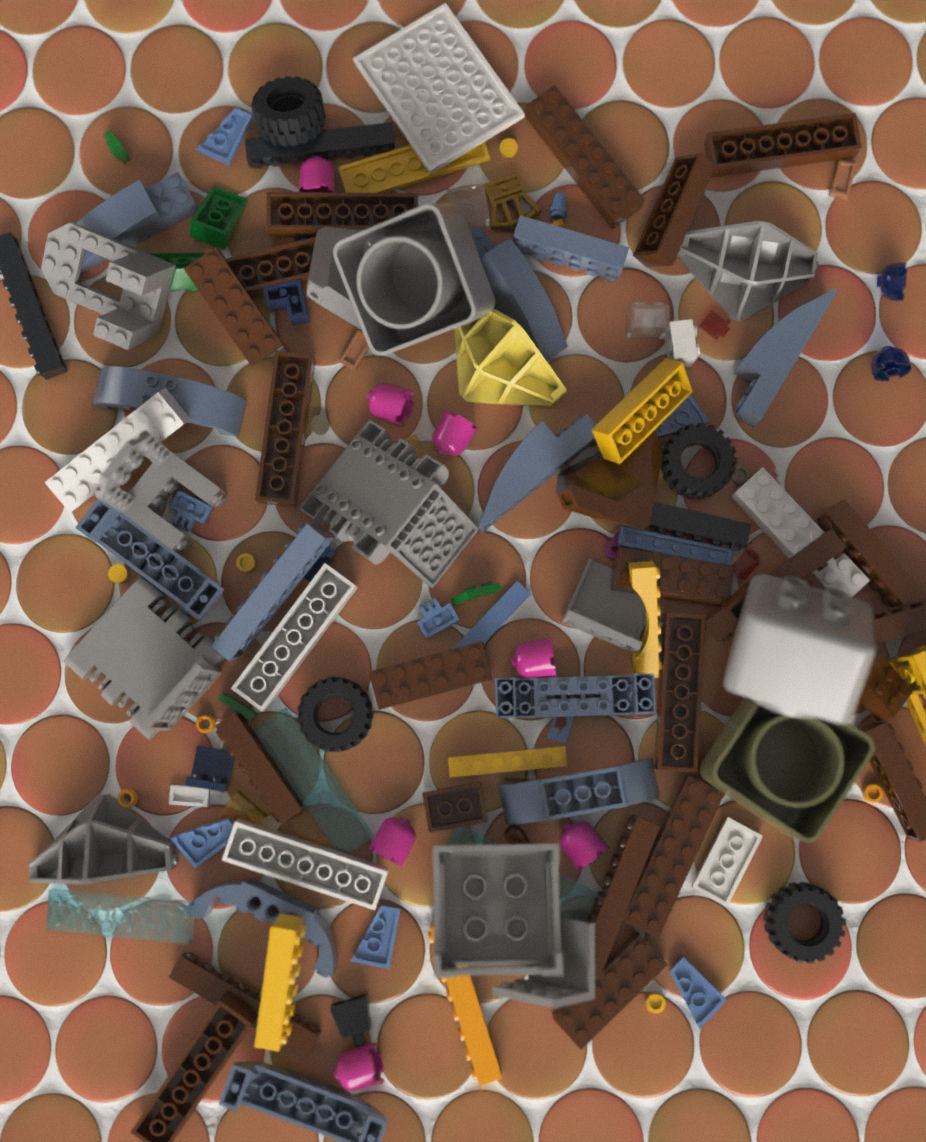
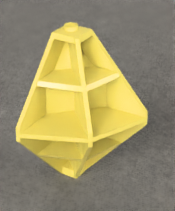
[454,309,567,407]

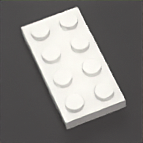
[691,816,763,907]

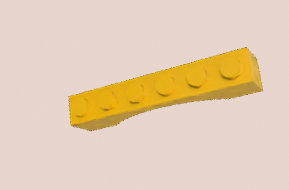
[629,561,662,678]
[448,746,567,777]

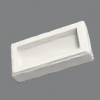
[169,784,210,807]

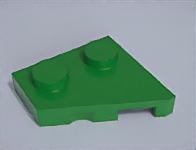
[104,130,130,164]
[451,581,502,606]

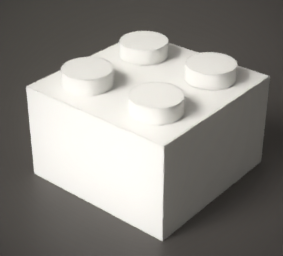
[664,319,700,367]

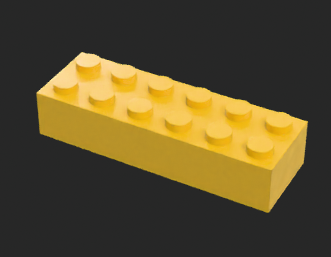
[591,358,693,464]
[255,913,306,1051]

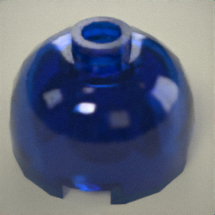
[877,263,907,301]
[871,346,911,381]

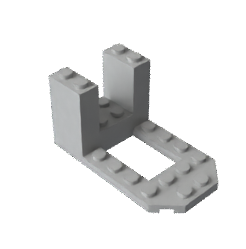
[41,222,176,350]
[94,430,227,555]

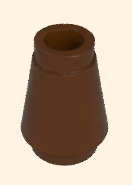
[503,824,533,845]

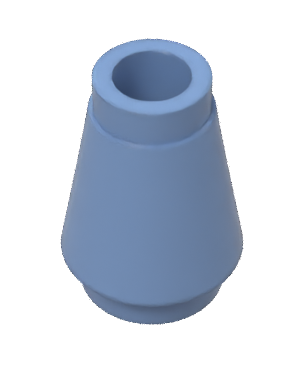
[549,193,567,221]

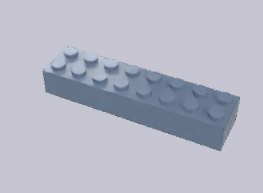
[211,523,334,661]

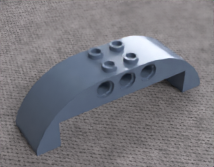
[92,366,247,437]
[75,498,224,621]
[218,1061,388,1142]

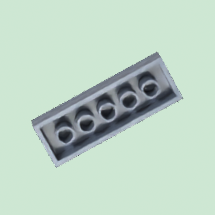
[513,215,629,281]

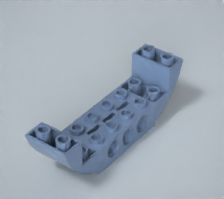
[495,673,656,718]
[499,758,659,824]
[186,877,338,978]

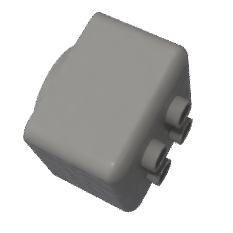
[333,201,495,356]
[723,574,876,724]

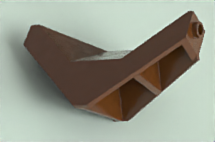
[556,430,664,531]

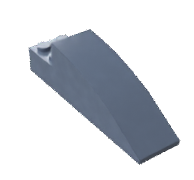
[76,172,198,274]
[469,225,568,361]
[734,289,838,427]
[479,415,596,534]

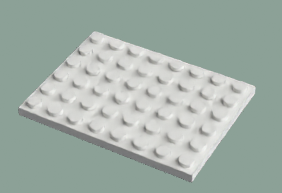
[353,3,525,174]

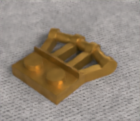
[484,172,542,230]

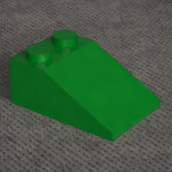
[190,186,248,250]

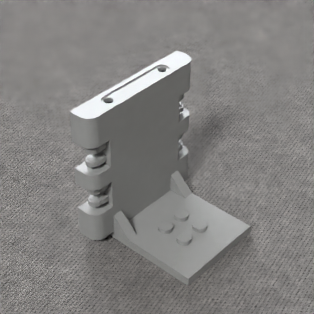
[298,420,479,589]
[64,576,225,740]

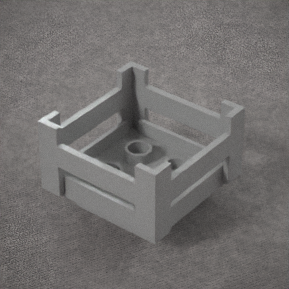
[433,844,563,978]

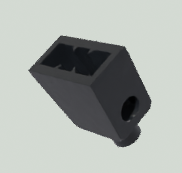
[330,993,371,1046]

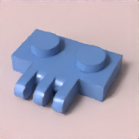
[170,490,213,532]
[417,597,459,639]

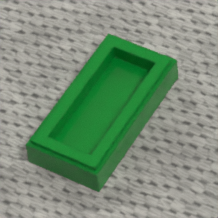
[218,693,257,720]

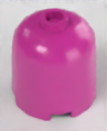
[298,156,336,193]
[367,382,415,427]
[432,408,479,457]
[511,638,557,678]
[368,816,416,867]
[559,821,609,872]
[334,1042,384,1091]

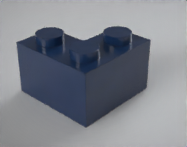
[263,279,311,326]

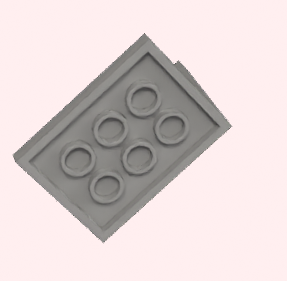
[561,558,646,653]
[493,916,595,1008]

